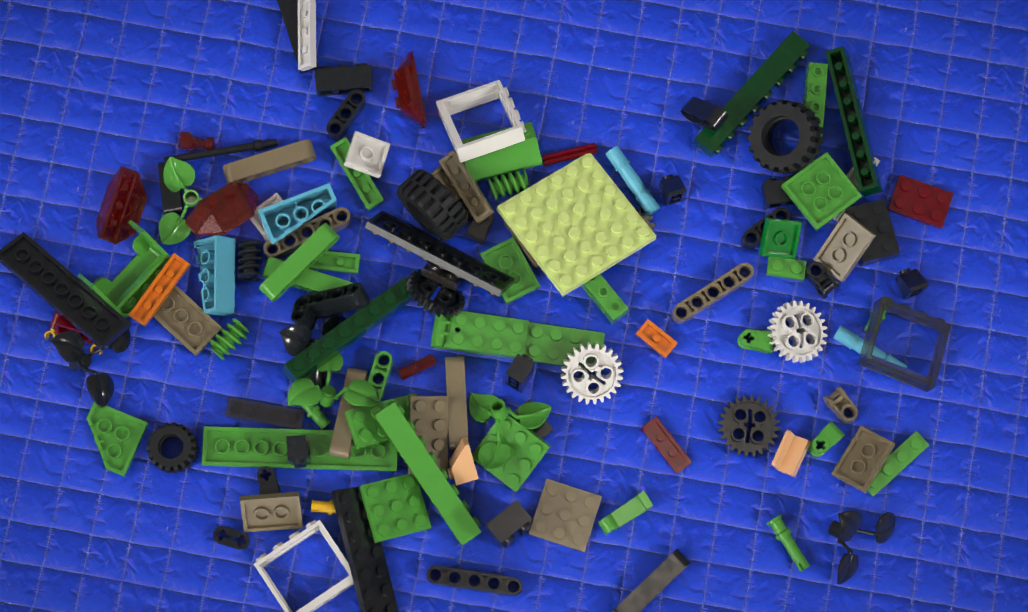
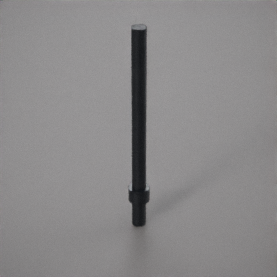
[163,139,277,164]

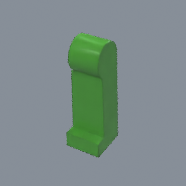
[598,491,654,535]

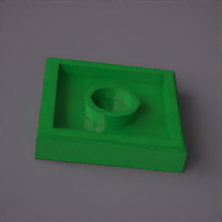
[759,217,802,259]

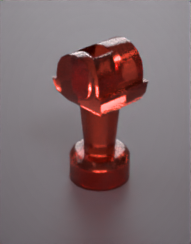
[178,132,215,151]

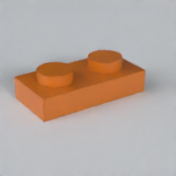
[635,319,678,358]

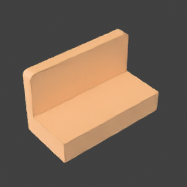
[772,430,811,477]

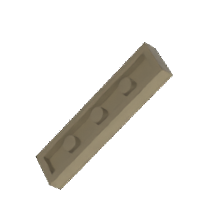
[439,150,494,223]

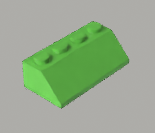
[461,122,542,182]

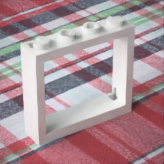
[436,80,526,163]
[254,520,354,612]

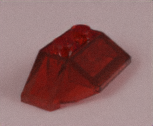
[391,51,427,128]
[96,166,147,244]
[185,182,259,236]

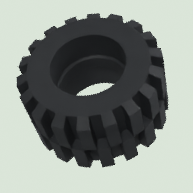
[146,422,198,474]

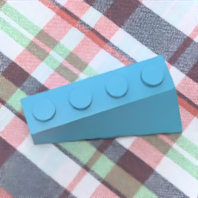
[258,183,337,245]
[193,235,236,316]

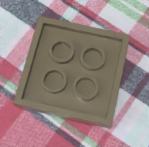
[528,478,602,553]

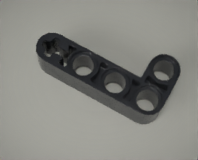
[291,283,370,331]

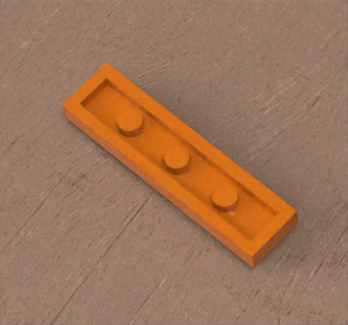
[129,253,190,327]

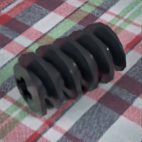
[237,240,262,282]

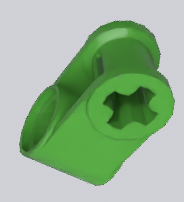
[737,329,775,353]
[808,421,845,457]

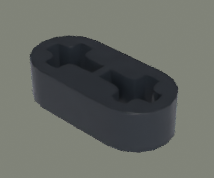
[213,526,250,550]

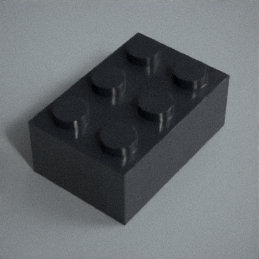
[845,199,900,267]
[486,500,532,549]

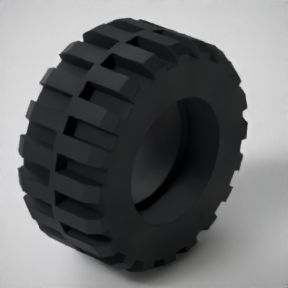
[747,100,824,174]
[396,169,468,241]

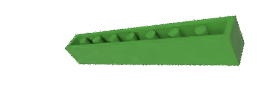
[373,401,482,545]

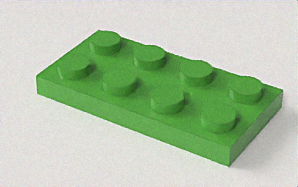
[344,393,417,449]

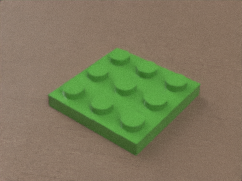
[781,152,862,231]
[472,414,551,492]
[359,474,432,543]

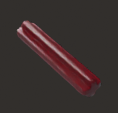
[542,143,597,166]

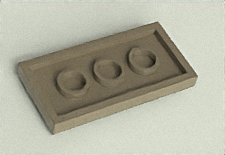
[153,286,223,357]
[408,396,448,475]

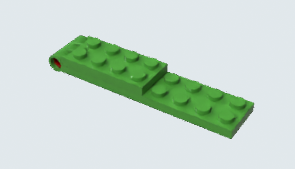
[430,311,605,370]

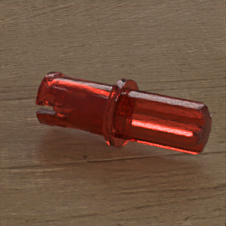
[398,354,436,380]

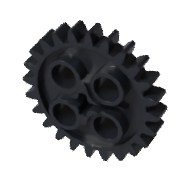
[405,269,466,318]
[717,395,780,458]

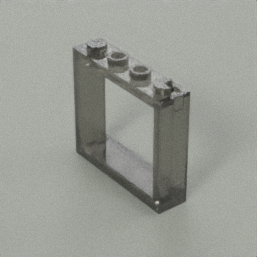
[857,297,951,392]

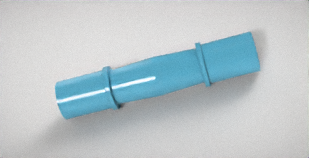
[605,146,660,216]
[833,325,907,378]

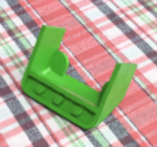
[78,220,170,317]

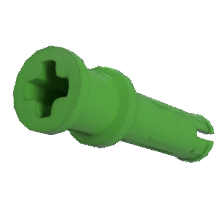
[766,514,810,572]

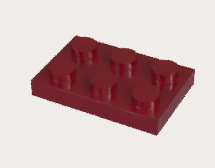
[888,175,954,229]

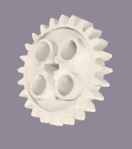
[767,300,828,363]
[560,342,624,404]

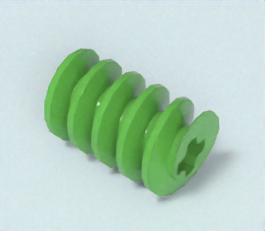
[487,169,529,201]
[209,318,251,361]

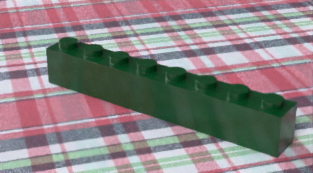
[694,31,810,158]
[825,46,883,197]
[283,276,413,383]

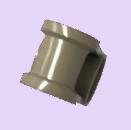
[823,386,858,424]

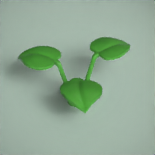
[158,157,244,245]
[287,353,379,407]
[469,393,551,470]

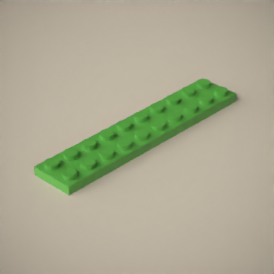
[201,426,398,472]

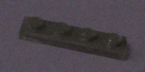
[225,397,305,429]

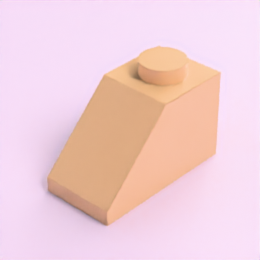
[447,437,479,486]

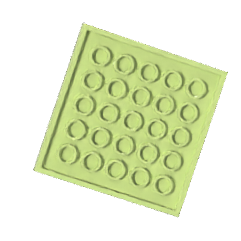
[496,153,657,296]

